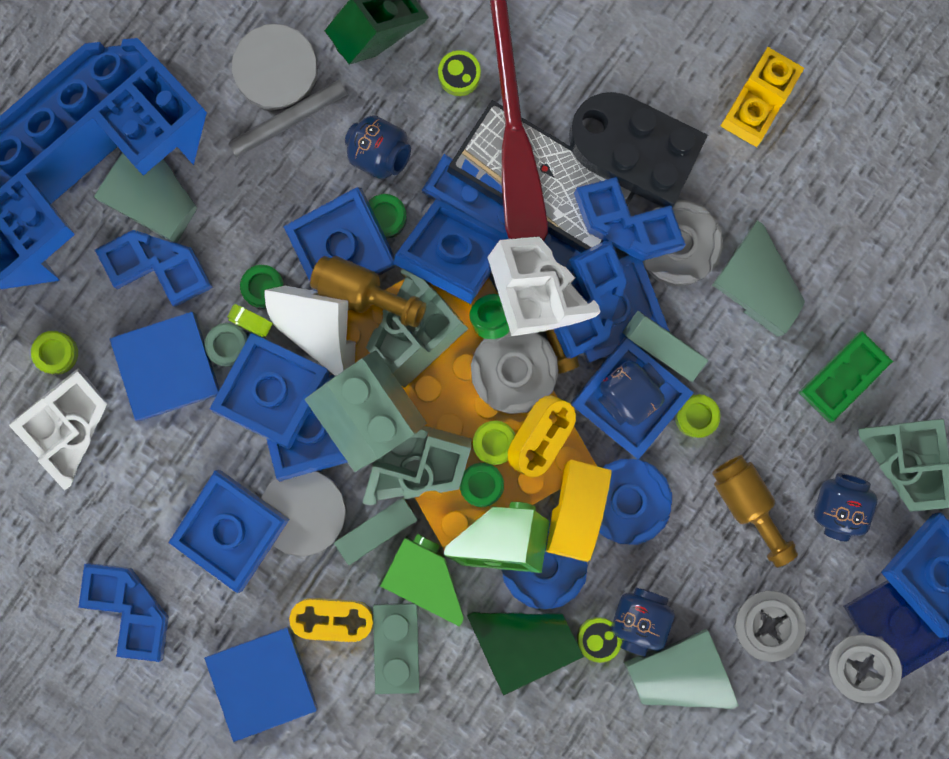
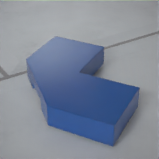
[574,177,686,261]
[95,230,213,307]
[554,241,628,359]
[78,563,169,662]

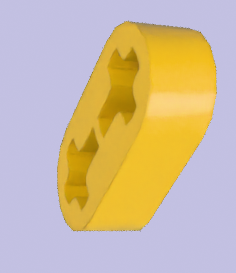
[508,395,576,477]
[289,598,373,642]

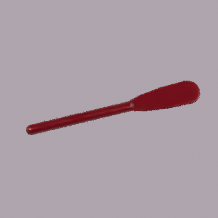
[490,0,548,241]

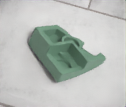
[94,153,197,243]
[712,220,805,337]
[366,269,469,388]
[858,418,949,512]
[363,426,472,505]
[623,629,739,709]

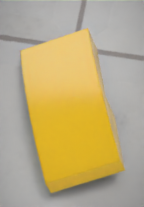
[720,47,804,148]
[546,460,612,562]

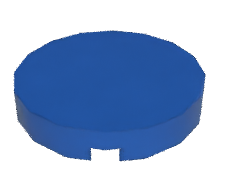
[599,459,672,545]
[502,523,588,609]

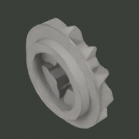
[734,590,806,662]
[829,632,902,703]

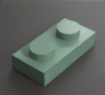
[373,603,420,694]

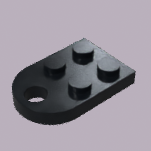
[569,92,708,208]

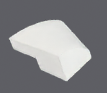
[487,237,601,336]
[265,286,356,376]
[9,367,107,490]

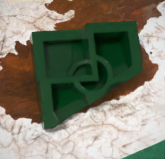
[467,612,583,696]

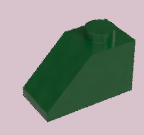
[324,0,429,65]

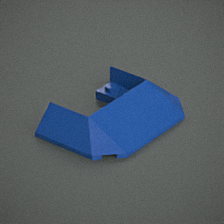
[0,38,207,289]

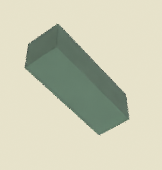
[622,310,708,382]
[334,497,419,566]

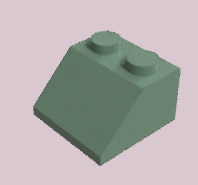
[304,350,427,472]

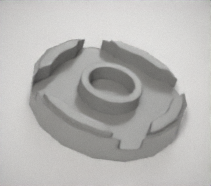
[232,24,318,111]
[642,200,723,286]
[471,332,558,414]
[261,471,347,557]

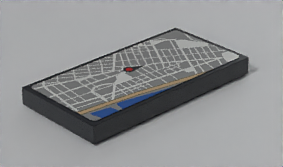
[447,100,635,253]

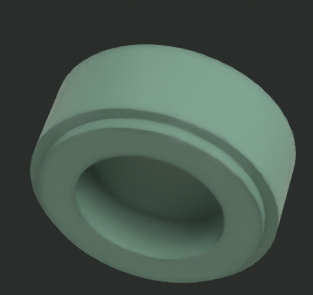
[205,323,248,367]

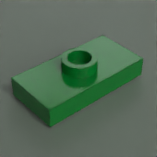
[798,331,893,423]

